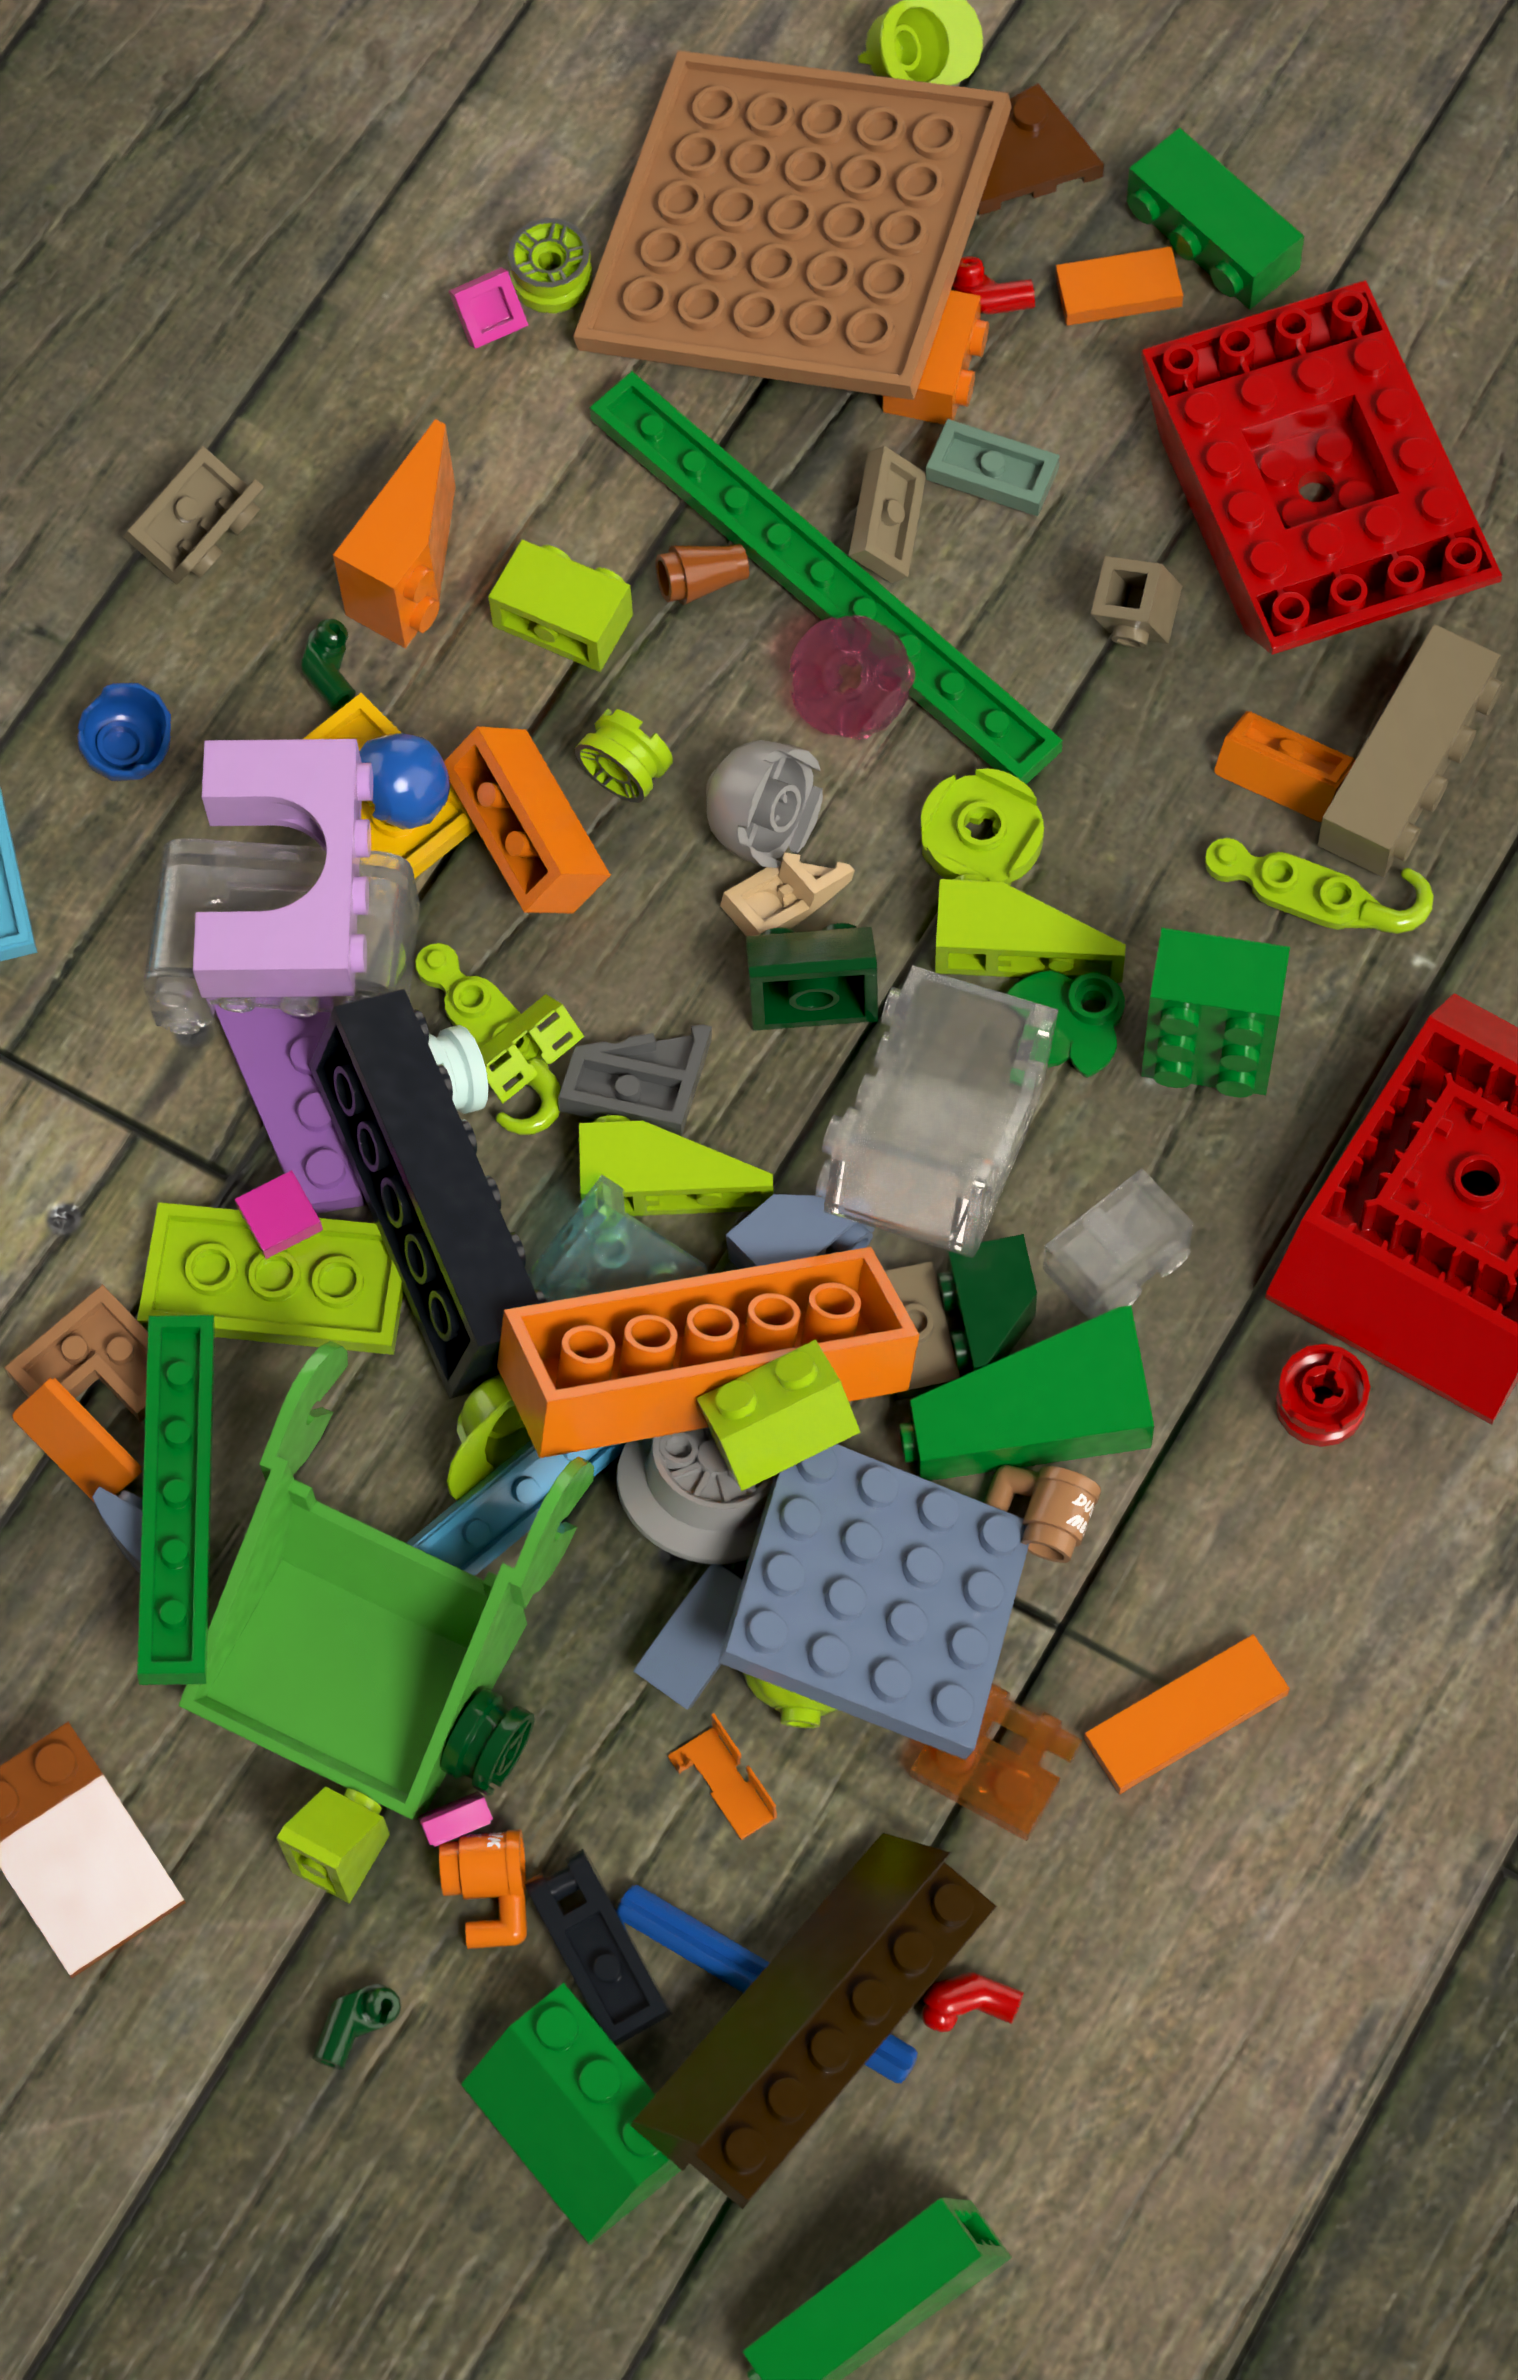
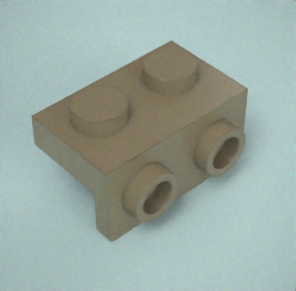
[123,446,264,585]

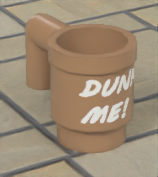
[984,1465,1101,1563]

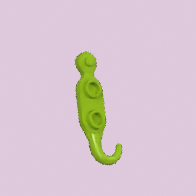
[1205,838,1434,934]
[415,943,561,1135]

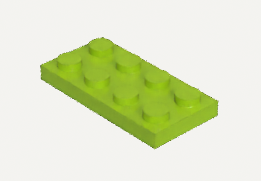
[137,1202,404,1355]

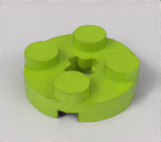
[920,768,1044,885]

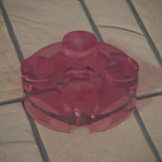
[789,615,916,740]

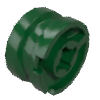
[440,1688,535,1796]

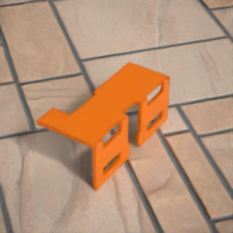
[667,1713,777,1840]

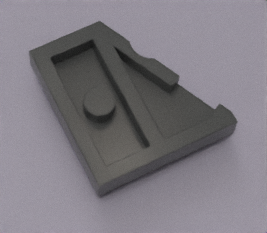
[558,1024,712,1136]

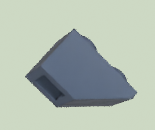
[726,1194,874,1269]

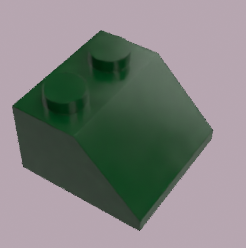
[746,923,878,1031]

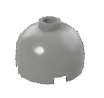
[706,740,823,868]

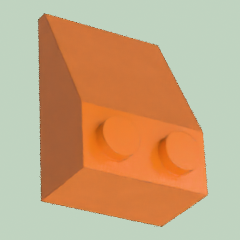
[333,419,456,649]

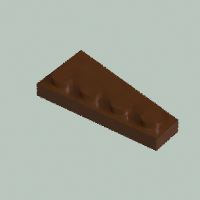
[977,83,1104,215]

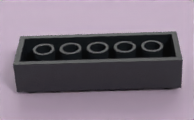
[309,989,547,1399]

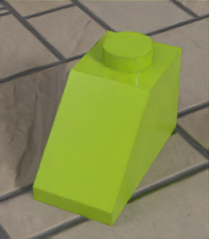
[277,1786,390,1904]

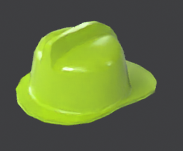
[857,0,983,85]
[447,1374,531,1501]

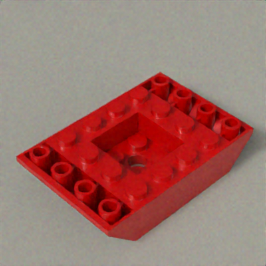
[1141,280,1503,655]
[1265,993,1518,1425]

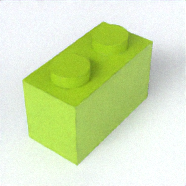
[488,539,633,672]
[696,1339,860,1491]

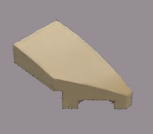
[720,852,855,936]

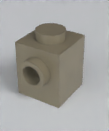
[1091,556,1182,649]

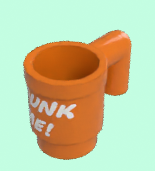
[439,1829,527,1949]

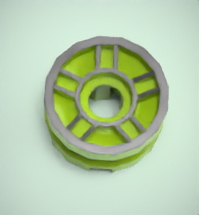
[508,218,593,314]
[575,709,673,803]

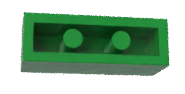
[1126,127,1304,310]

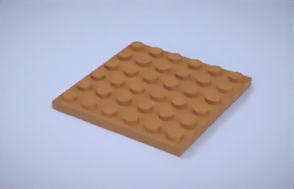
[573,51,1012,400]

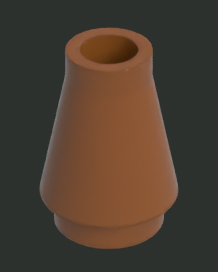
[655,544,749,605]

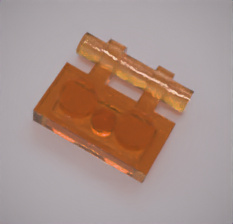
[911,1683,1083,1841]

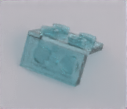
[528,1175,707,1302]

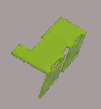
[479,994,584,1104]

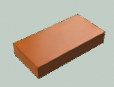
[1055,246,1183,326]

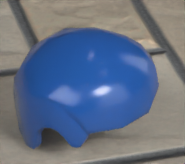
[77,683,171,782]
[359,733,450,830]

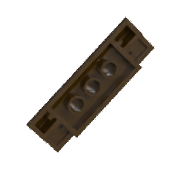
[630,1833,997,2209]

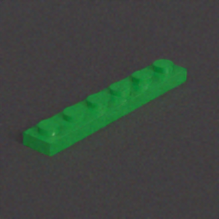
[137,1315,215,1685]

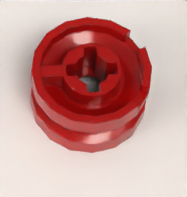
[1275,1344,1371,1447]

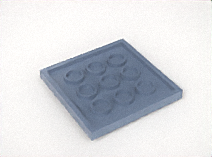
[718,1444,1029,1760]

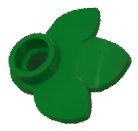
[1007,970,1125,1078]

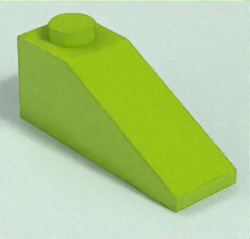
[935,874,1126,983]
[579,1115,774,1218]

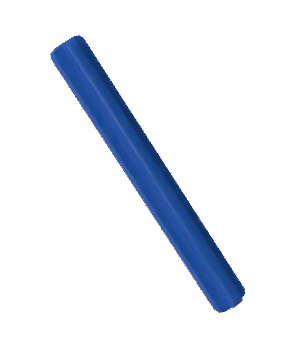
[617,1885,917,2083]

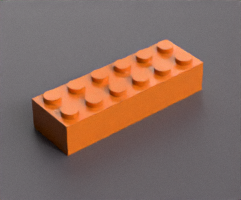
[497,1247,920,1458]

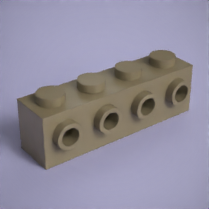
[1318,624,1503,878]

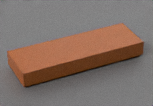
[1084,1634,1290,1795]

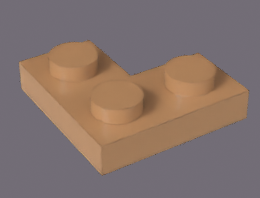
[4,1284,148,1422]

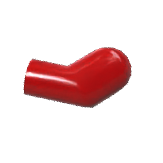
[952,256,1035,315]
[921,1972,1024,2032]

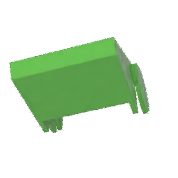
[178,1341,594,1820]

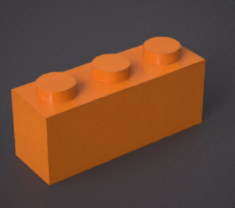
[444,726,611,913]

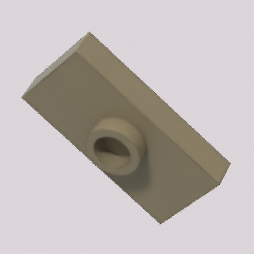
[885,1261,960,1400]

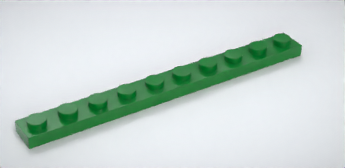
[589,371,1063,784]

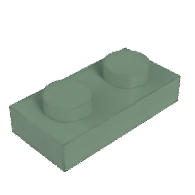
[926,419,1060,516]

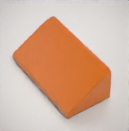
[1214,711,1355,822]
[12,1377,142,1503]

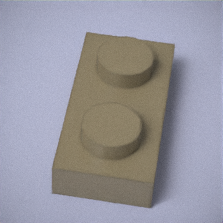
[849,446,926,583]

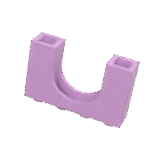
[193,739,373,998]

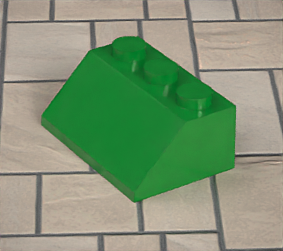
[461,1982,681,2245]

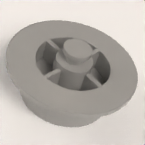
[616,1427,774,1564]

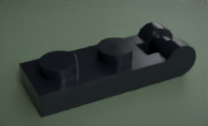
[524,1849,672,2046]

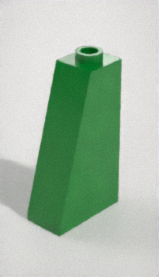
[899,1305,1154,1481]
[742,2197,1012,2380]

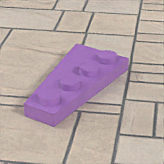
[209,996,365,1213]

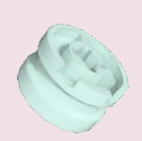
[428,1025,488,1114]

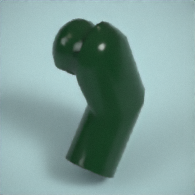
[300,619,356,711]
[312,1984,401,2070]

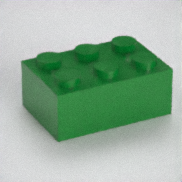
[1141,927,1290,1098]

